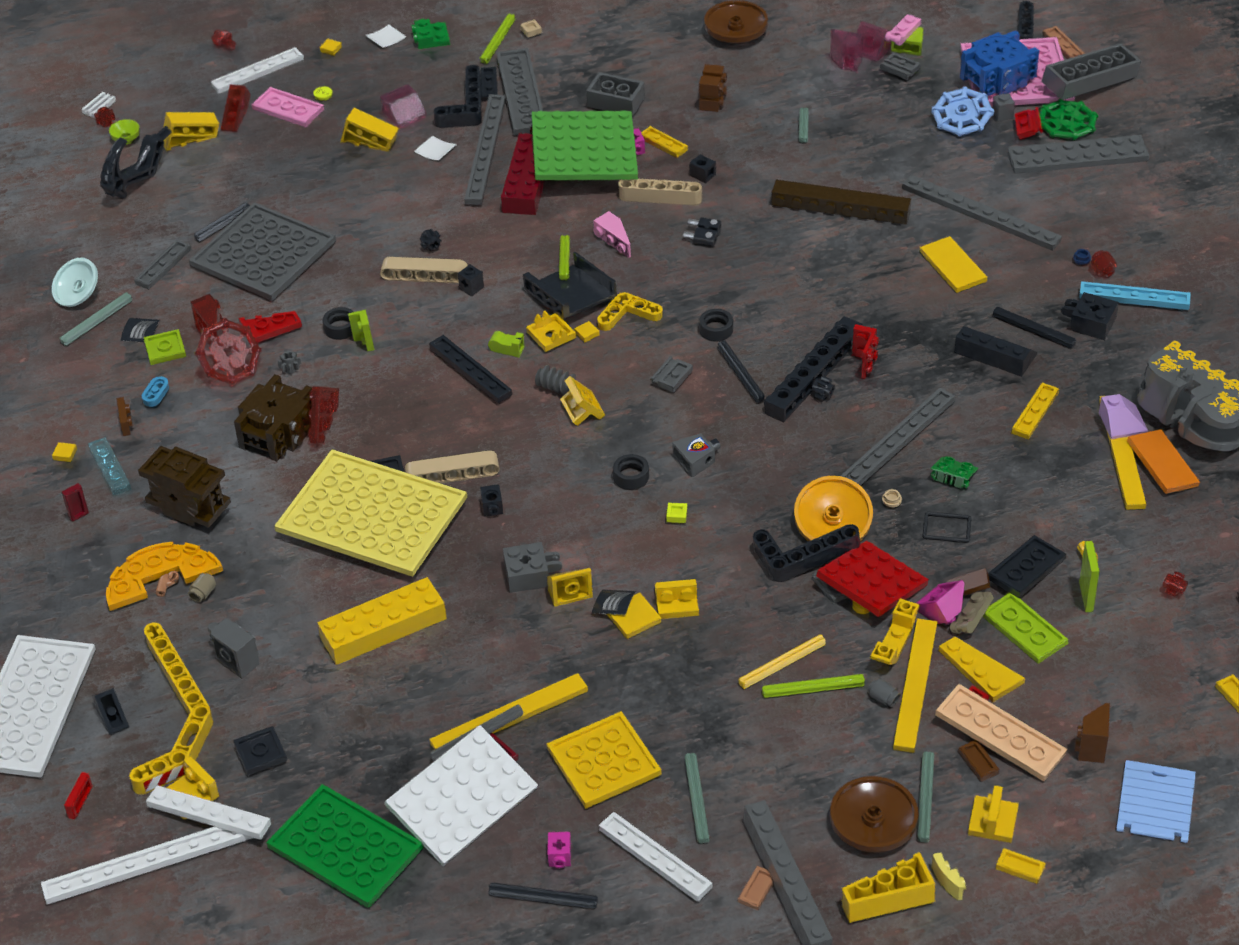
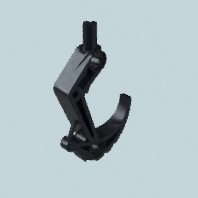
[100,126,172,199]

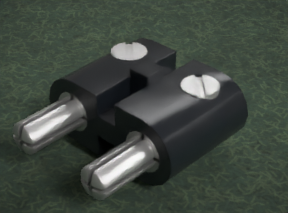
[683,217,722,246]

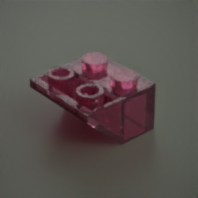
[830,29,863,72]
[380,84,427,128]

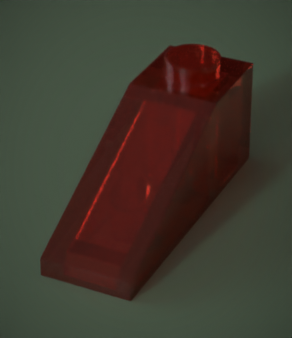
[221,84,251,132]

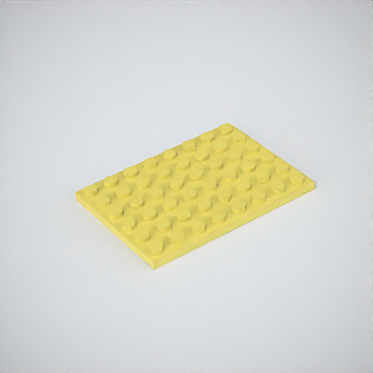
[274,450,467,577]

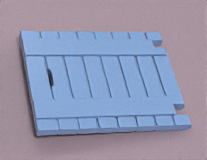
[1116,760,1196,843]

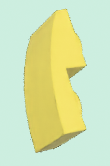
[932,853,966,900]

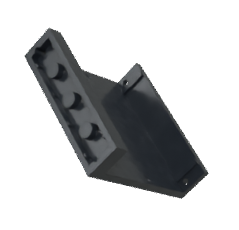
[523,252,617,320]

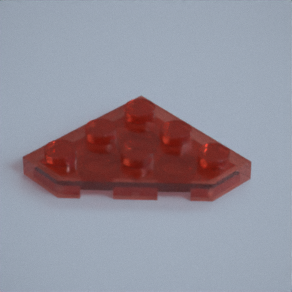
[308,386,339,443]

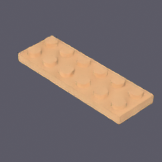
[935,684,1067,781]

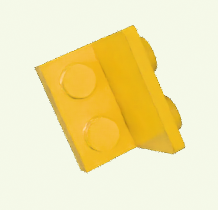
[166,756,219,820]

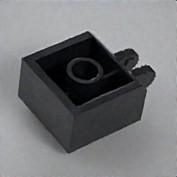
[1061,292,1119,341]

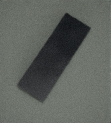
[480,67,498,102]

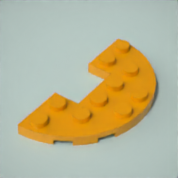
[106,542,223,611]

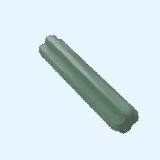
[799,107,808,143]

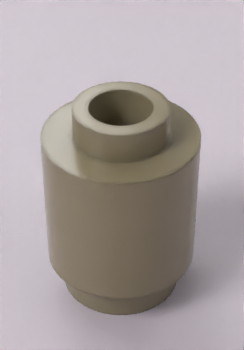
[188,573,216,603]

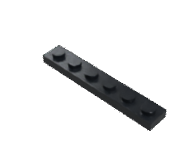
[429,335,512,403]

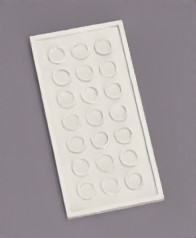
[0,635,96,778]

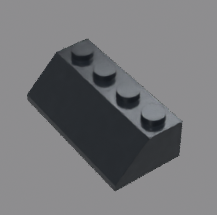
[954,326,1037,377]

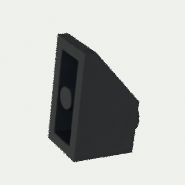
[92,687,129,734]

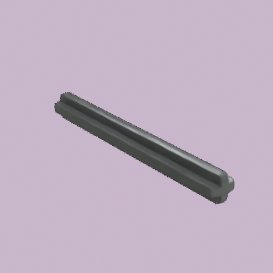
[430,705,524,762]

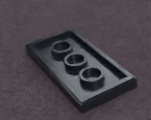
[988,535,1067,598]

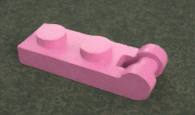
[885,14,921,46]

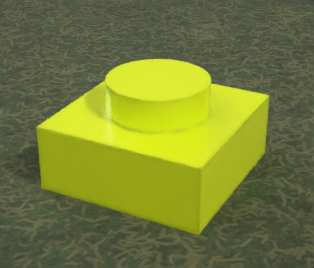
[666,503,688,523]

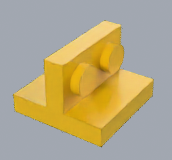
[560,376,605,426]
[655,579,699,619]
[968,785,1019,843]

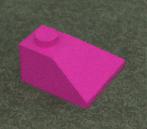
[916,580,964,625]

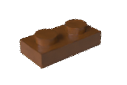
[116,397,133,436]

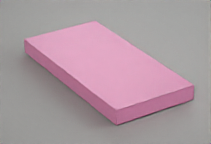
[252,87,324,127]

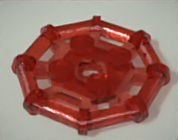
[194,318,262,386]

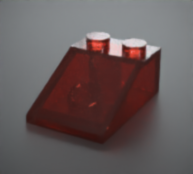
[190,294,223,358]

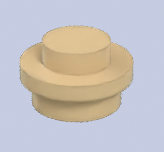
[882,489,902,507]

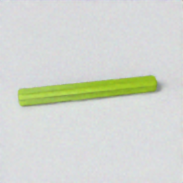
[480,13,515,64]
[762,674,865,698]

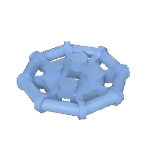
[931,87,994,137]

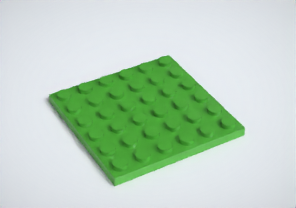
[532,111,638,180]

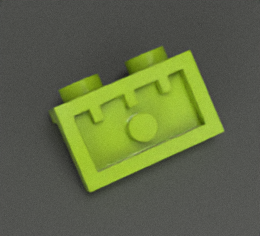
[348,310,375,352]

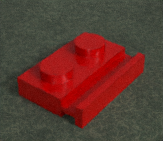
[1014,107,1043,139]

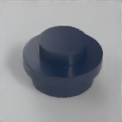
[1073,249,1091,265]

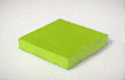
[143,329,186,365]

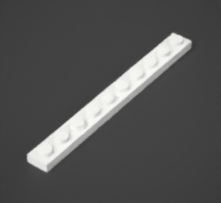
[41,826,253,904]

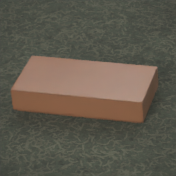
[738,866,773,910]

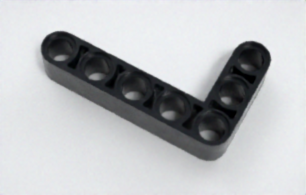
[433,64,482,128]
[753,524,861,582]

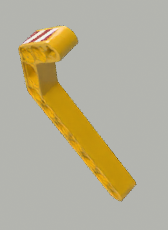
[129,622,213,795]

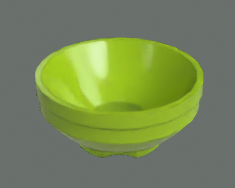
[109,119,140,144]

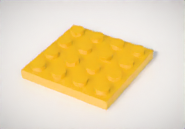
[547,711,662,809]

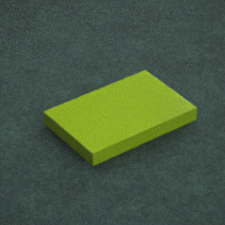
[1079,541,1099,612]

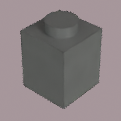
[992,93,1015,122]

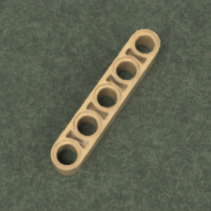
[619,179,702,205]
[380,257,468,283]
[405,451,499,483]

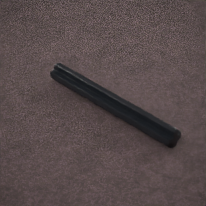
[993,307,1076,348]
[718,340,765,403]
[489,882,598,909]

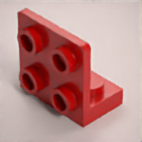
[852,324,879,379]

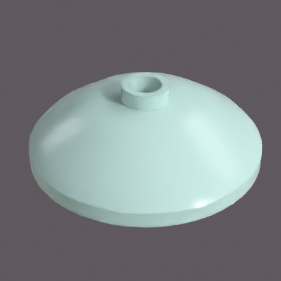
[52,258,98,307]

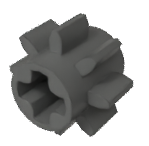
[278,351,301,374]

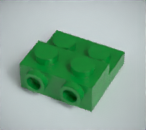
[411,19,450,49]

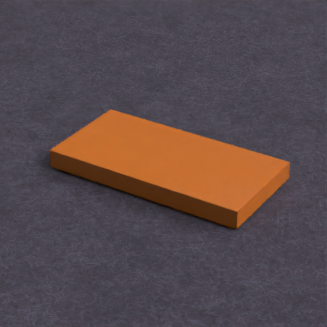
[1127,429,1200,494]

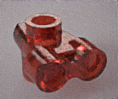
[211,29,236,49]

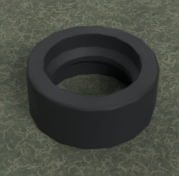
[322,307,354,340]
[699,309,733,342]
[613,454,649,490]

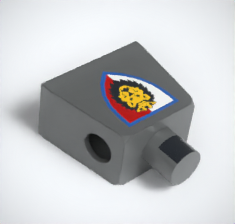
[672,434,721,477]

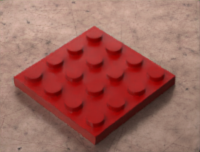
[816,540,929,617]

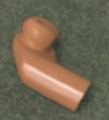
[155,571,179,597]

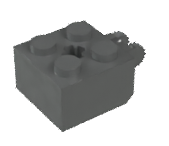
[503,542,563,593]
[208,618,260,678]

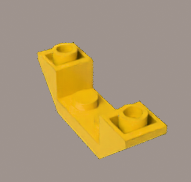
[870,599,919,665]

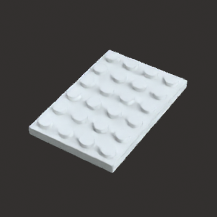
[385,725,538,866]

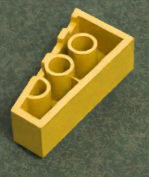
[842,852,935,923]

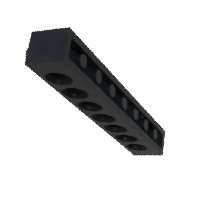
[764,316,863,423]

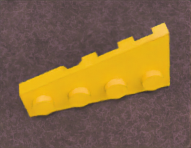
[939,637,1025,703]

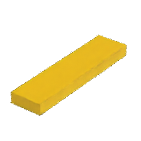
[1011,383,1059,440]

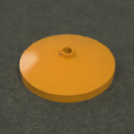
[794,476,873,542]

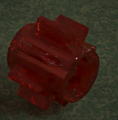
[94,107,116,127]
[1163,571,1188,597]

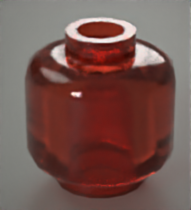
[1090,250,1117,277]

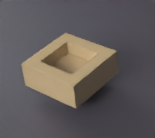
[520,20,542,37]

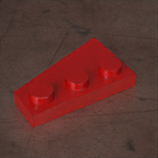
[239,311,302,344]

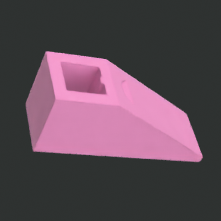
[593,211,631,258]

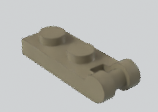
[950,592,994,634]

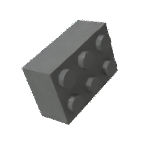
[586,72,645,116]

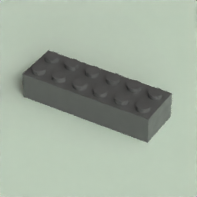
[1041,43,1142,100]

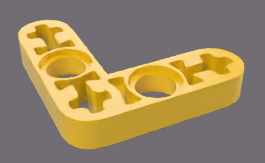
[597,292,663,331]

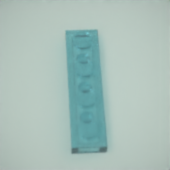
[88,437,131,496]

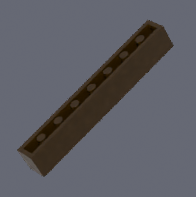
[771,179,911,225]

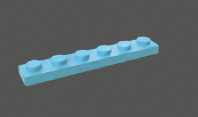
[1079,281,1191,310]

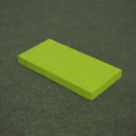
[982,593,1069,664]

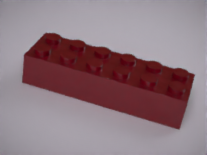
[501,133,545,215]

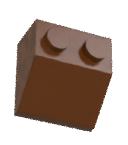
[1075,703,1110,763]

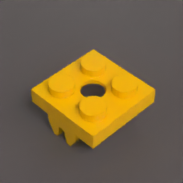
[526,311,576,352]

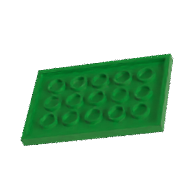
[266,784,424,908]

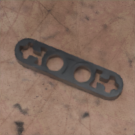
[1018,1,1034,40]

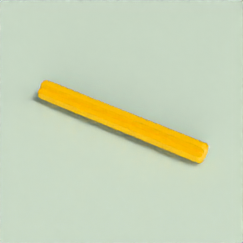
[738,634,826,689]

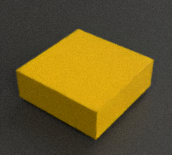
[320,39,342,56]
[574,321,600,342]
[52,442,77,462]

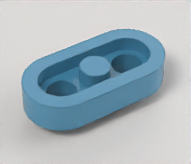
[142,376,169,407]

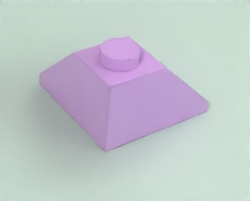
[1099,394,1148,439]

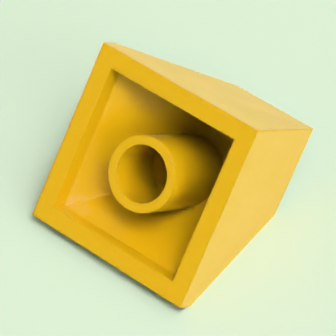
[547,568,593,607]

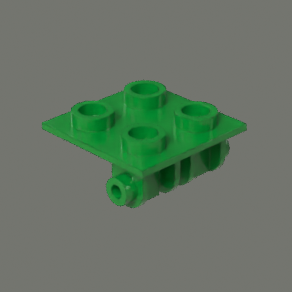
[931,456,978,489]

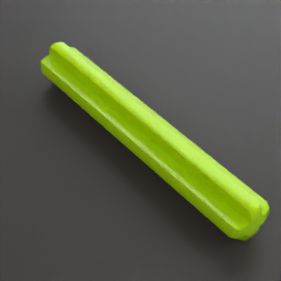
[559,235,570,280]

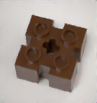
[699,64,727,112]

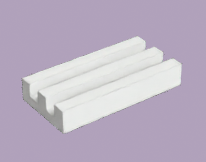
[82,92,116,118]

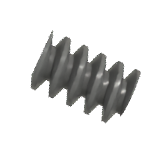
[535,365,576,395]

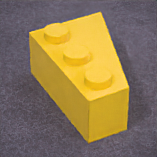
[340,108,399,152]
[163,112,219,151]

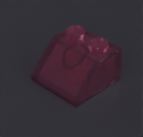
[849,21,892,61]

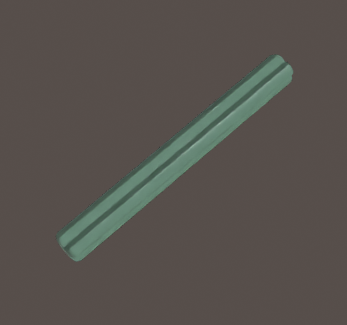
[60,292,132,346]
[917,751,934,843]
[685,753,709,844]

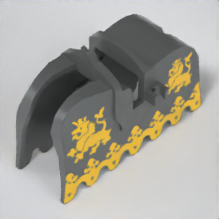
[1137,340,1239,451]

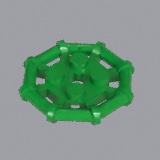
[1039,99,1098,141]

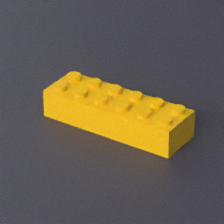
[317,577,447,665]

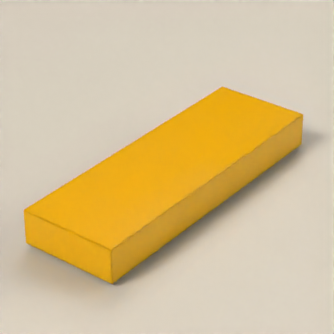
[641,126,688,158]

